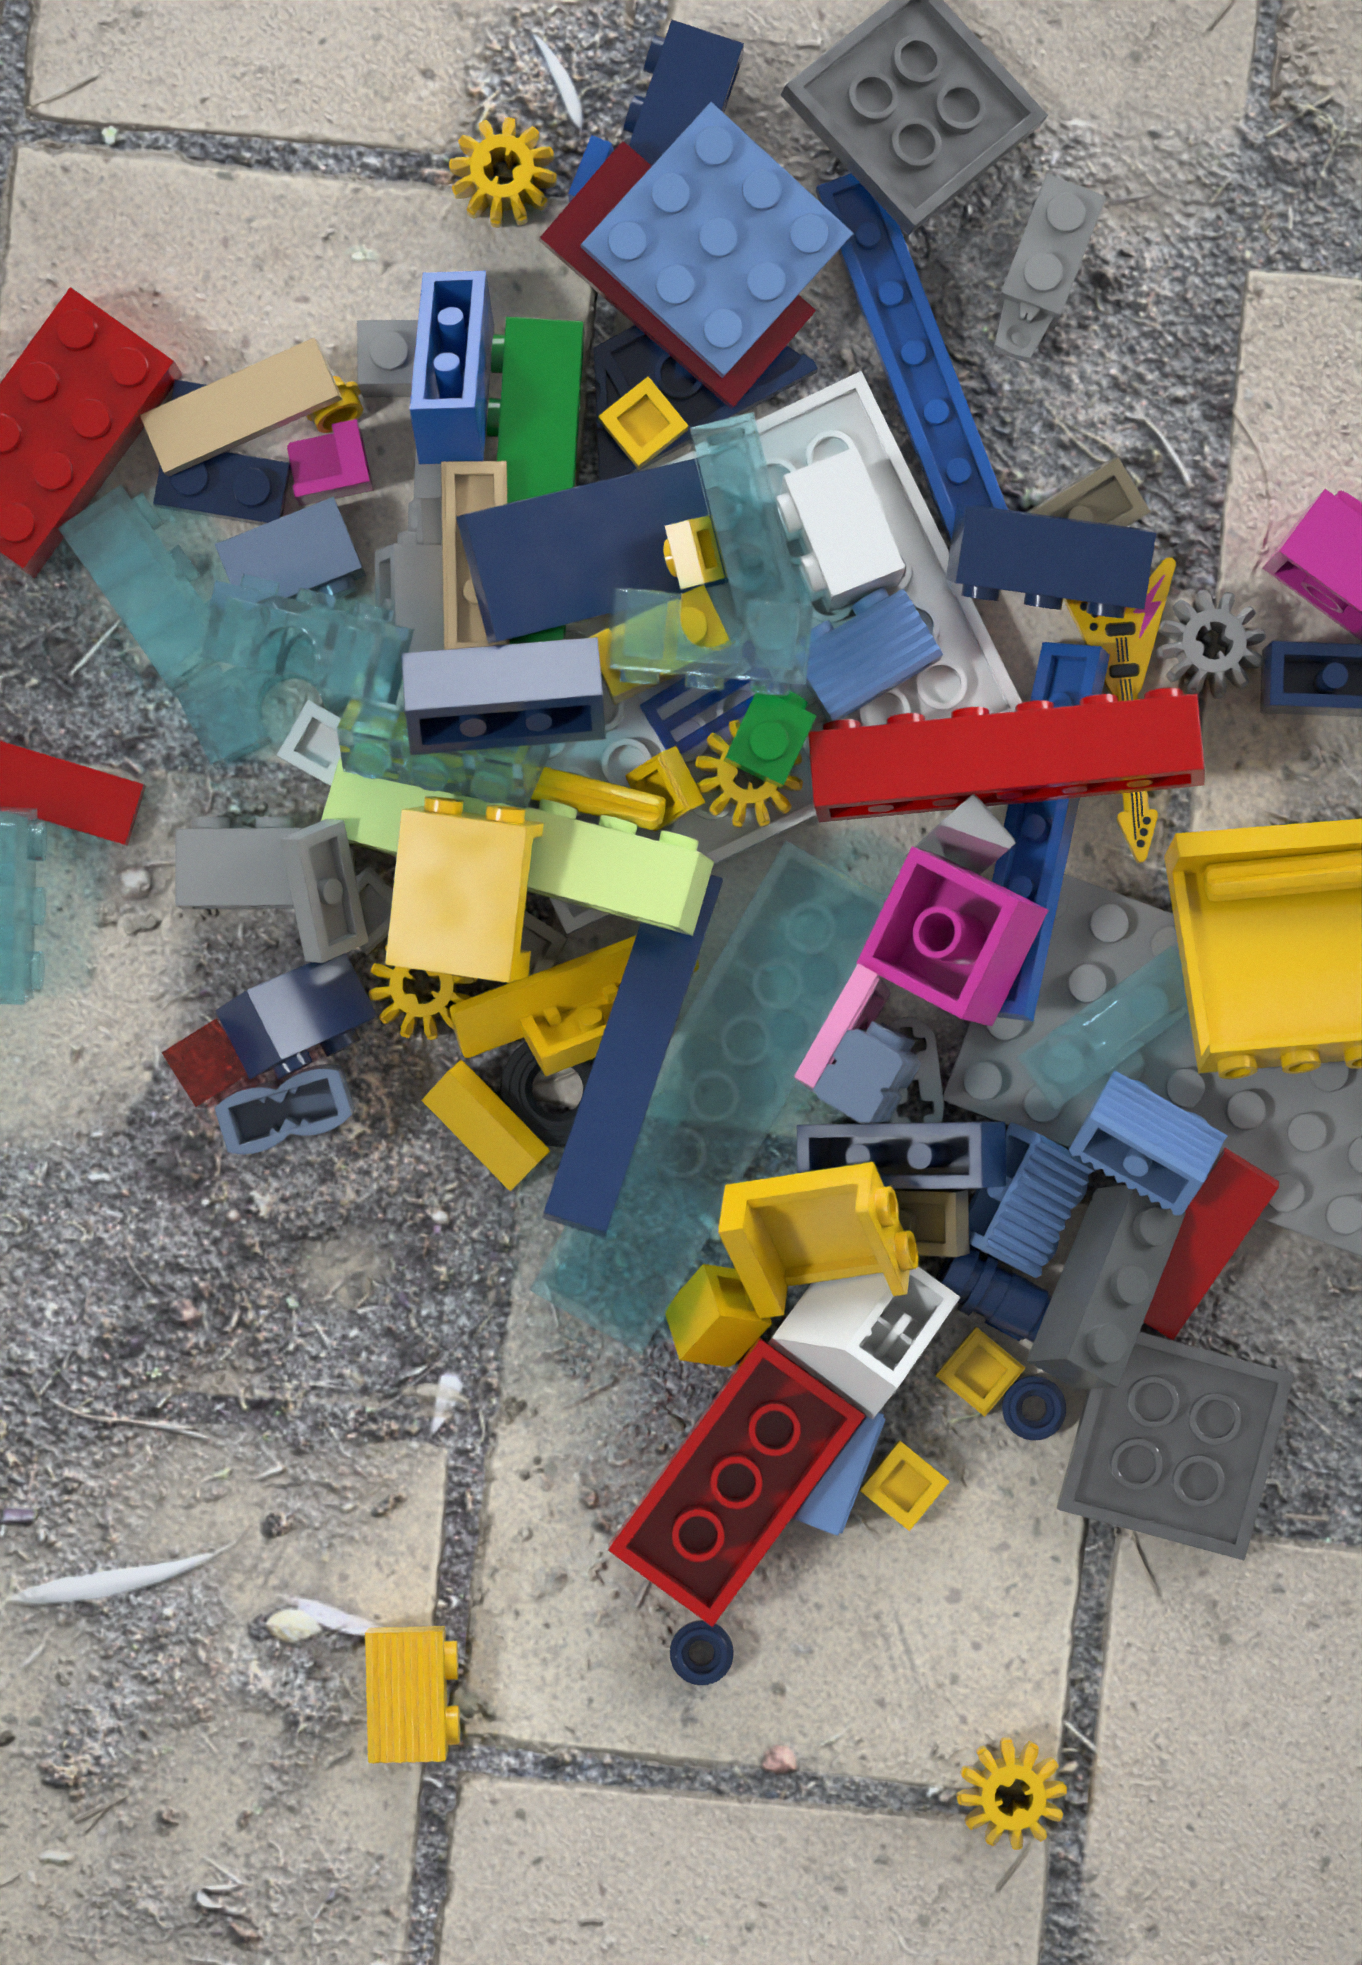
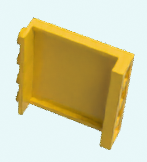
[1164,819,1362,1079]

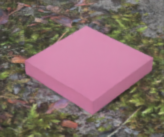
[794,964,891,1094]

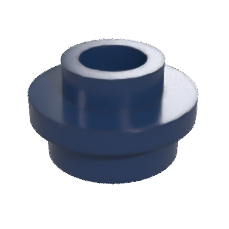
[1002,1376,1066,1441]
[670,1620,734,1685]

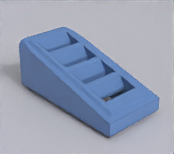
[792,1411,886,1536]

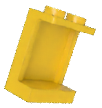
[385,796,544,983]
[718,1162,918,1319]

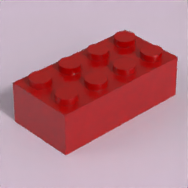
[0,287,182,579]
[608,1337,865,1627]

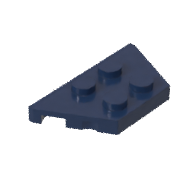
[594,325,818,481]

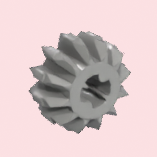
[1156,590,1266,699]

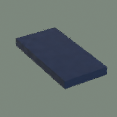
[456,458,726,644]

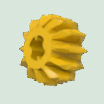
[449,117,557,228]
[695,720,803,828]
[369,945,478,1040]
[956,1737,1067,1850]

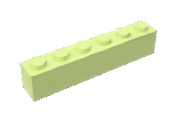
[321,753,714,936]

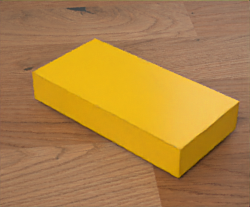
[421,1060,550,1191]

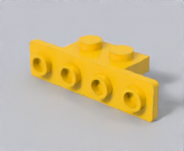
[450,935,700,1076]

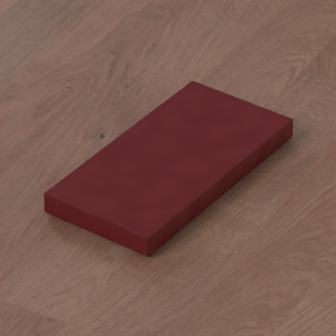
[538,141,816,409]

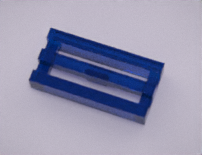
[639,638,778,756]

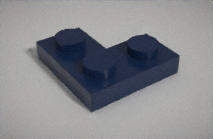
[153,379,291,525]

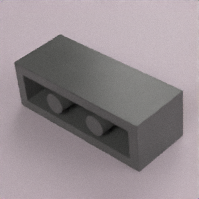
[1027,1185,1186,1389]

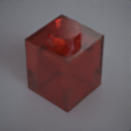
[161,1018,250,1108]

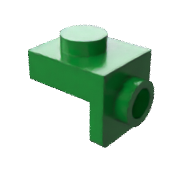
[724,686,817,789]

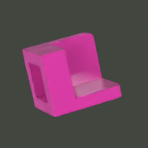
[287,419,374,506]

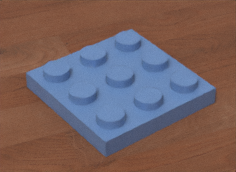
[581,102,853,378]

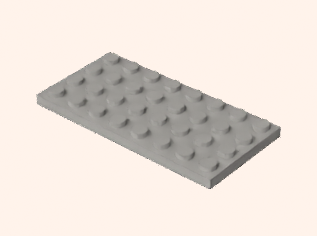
[943,874,1362,1257]

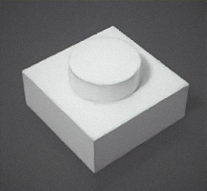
[277,700,365,786]

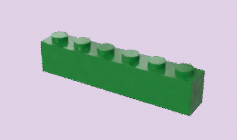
[487,317,585,645]

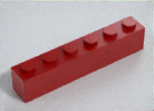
[808,688,1205,823]

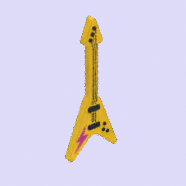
[1063,557,1176,864]

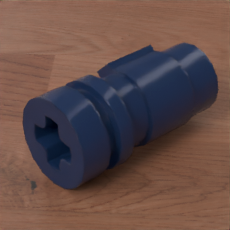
[935,1245,1052,1343]

